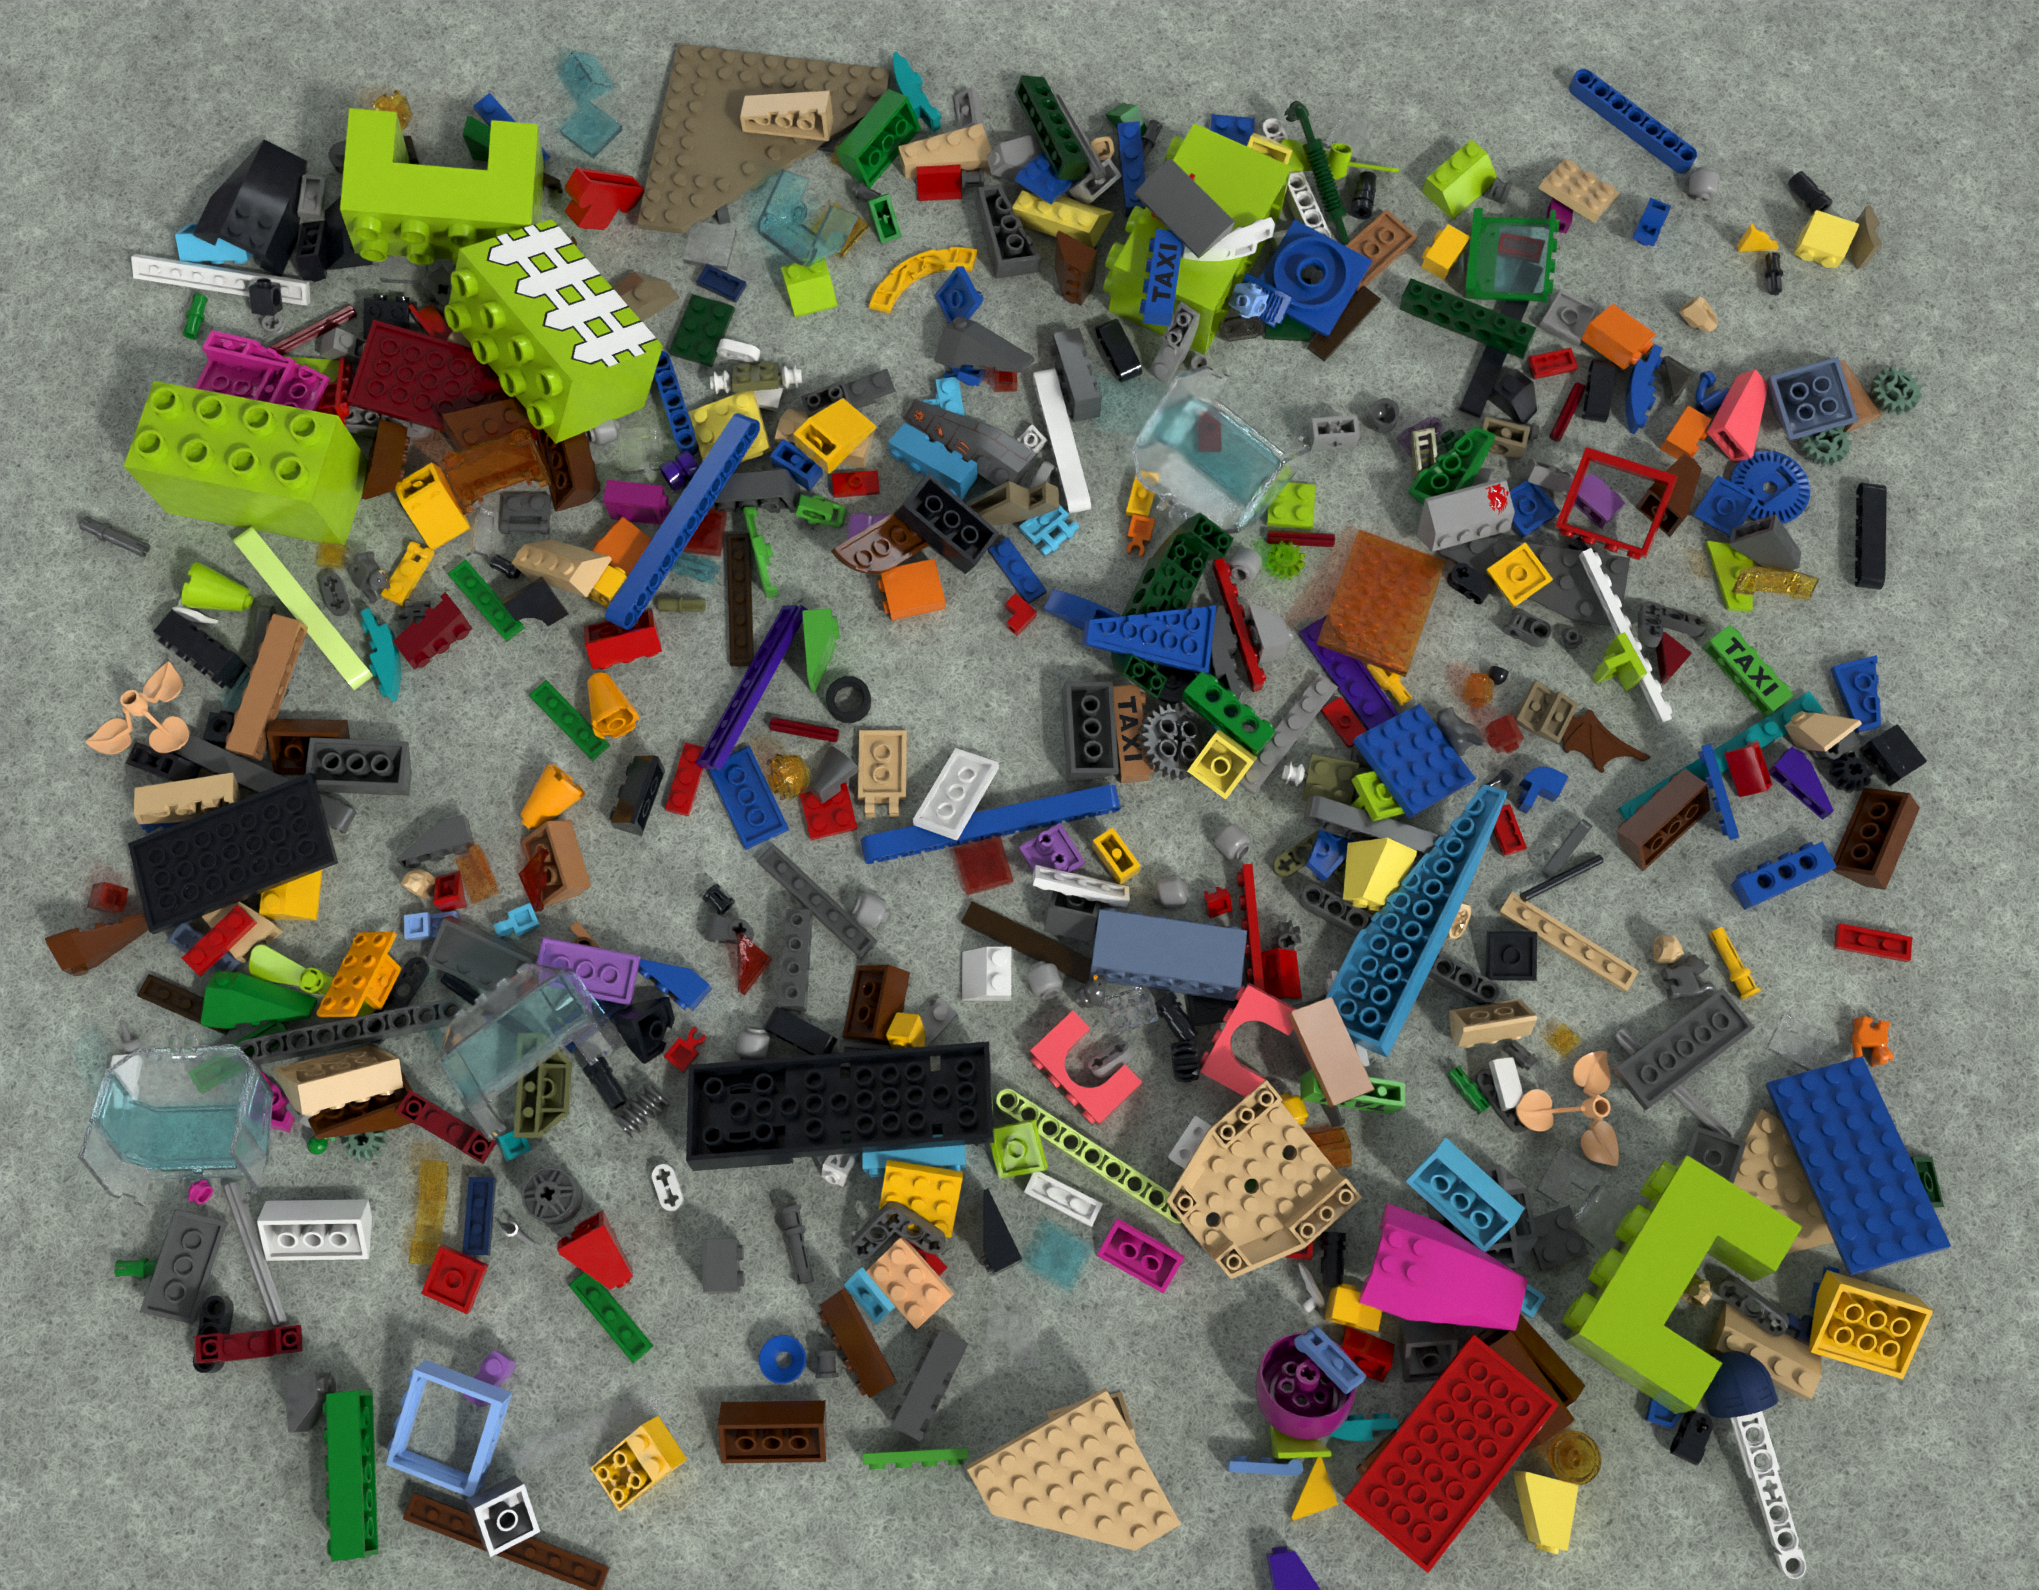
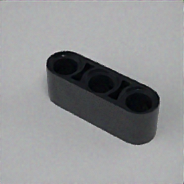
[1095,319,1143,383]
[1582,359,1616,423]
[763,1006,838,1055]
[193,1295,234,1373]

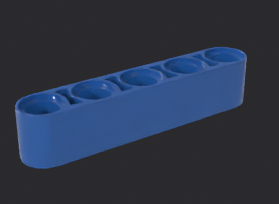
[654,351,698,456]

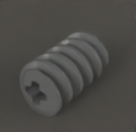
[613,1084,670,1138]

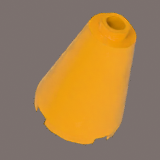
[587,672,639,739]
[520,763,586,830]

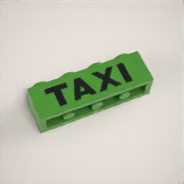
[1703,625,1794,718]
[1300,1069,1405,1115]

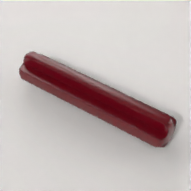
[1549,382,1586,442]
[1267,530,1335,547]
[769,717,839,743]

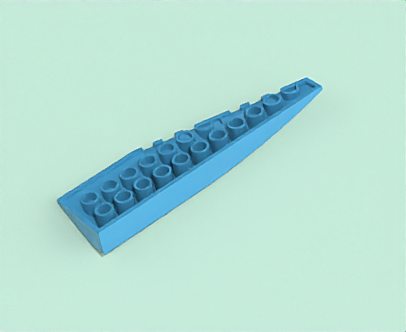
[1325,784,1507,1058]

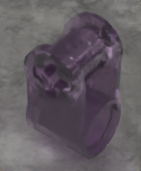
[1397,417,1442,457]

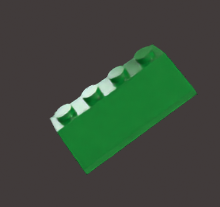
[835,89,921,188]

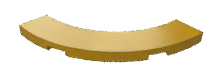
[869,247,978,313]

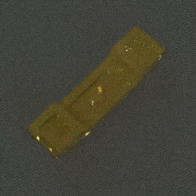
[1732,567,1819,600]
[408,1160,449,1265]

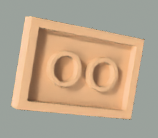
[866,1237,954,1330]

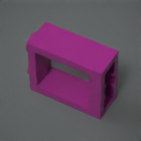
[603,480,672,525]

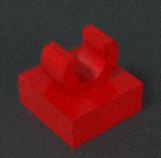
[1204,887,1232,919]

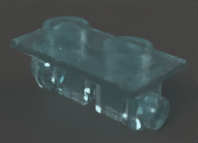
[670,551,720,585]

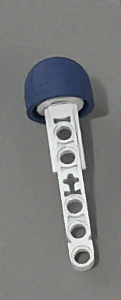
[1704,1351,1806,1579]

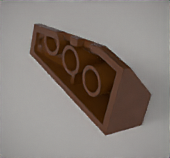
[45,913,148,976]
[308,1070,413,1139]

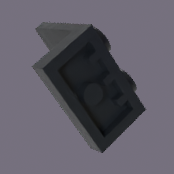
[1859,725,1927,787]

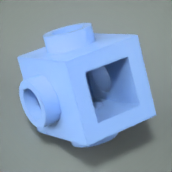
[1228,283,1269,318]

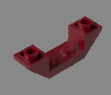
[395,1090,497,1164]
[193,1325,303,1364]

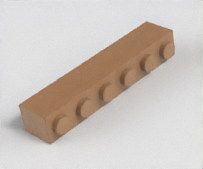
[226,614,308,761]

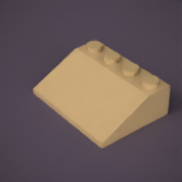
[273,1043,403,1116]

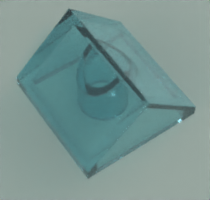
[557,51,616,107]

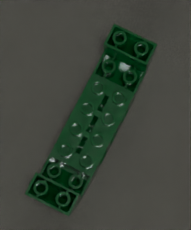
[1111,512,1234,699]

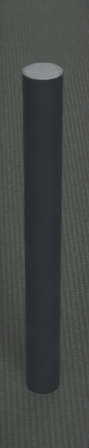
[1520,854,1604,902]

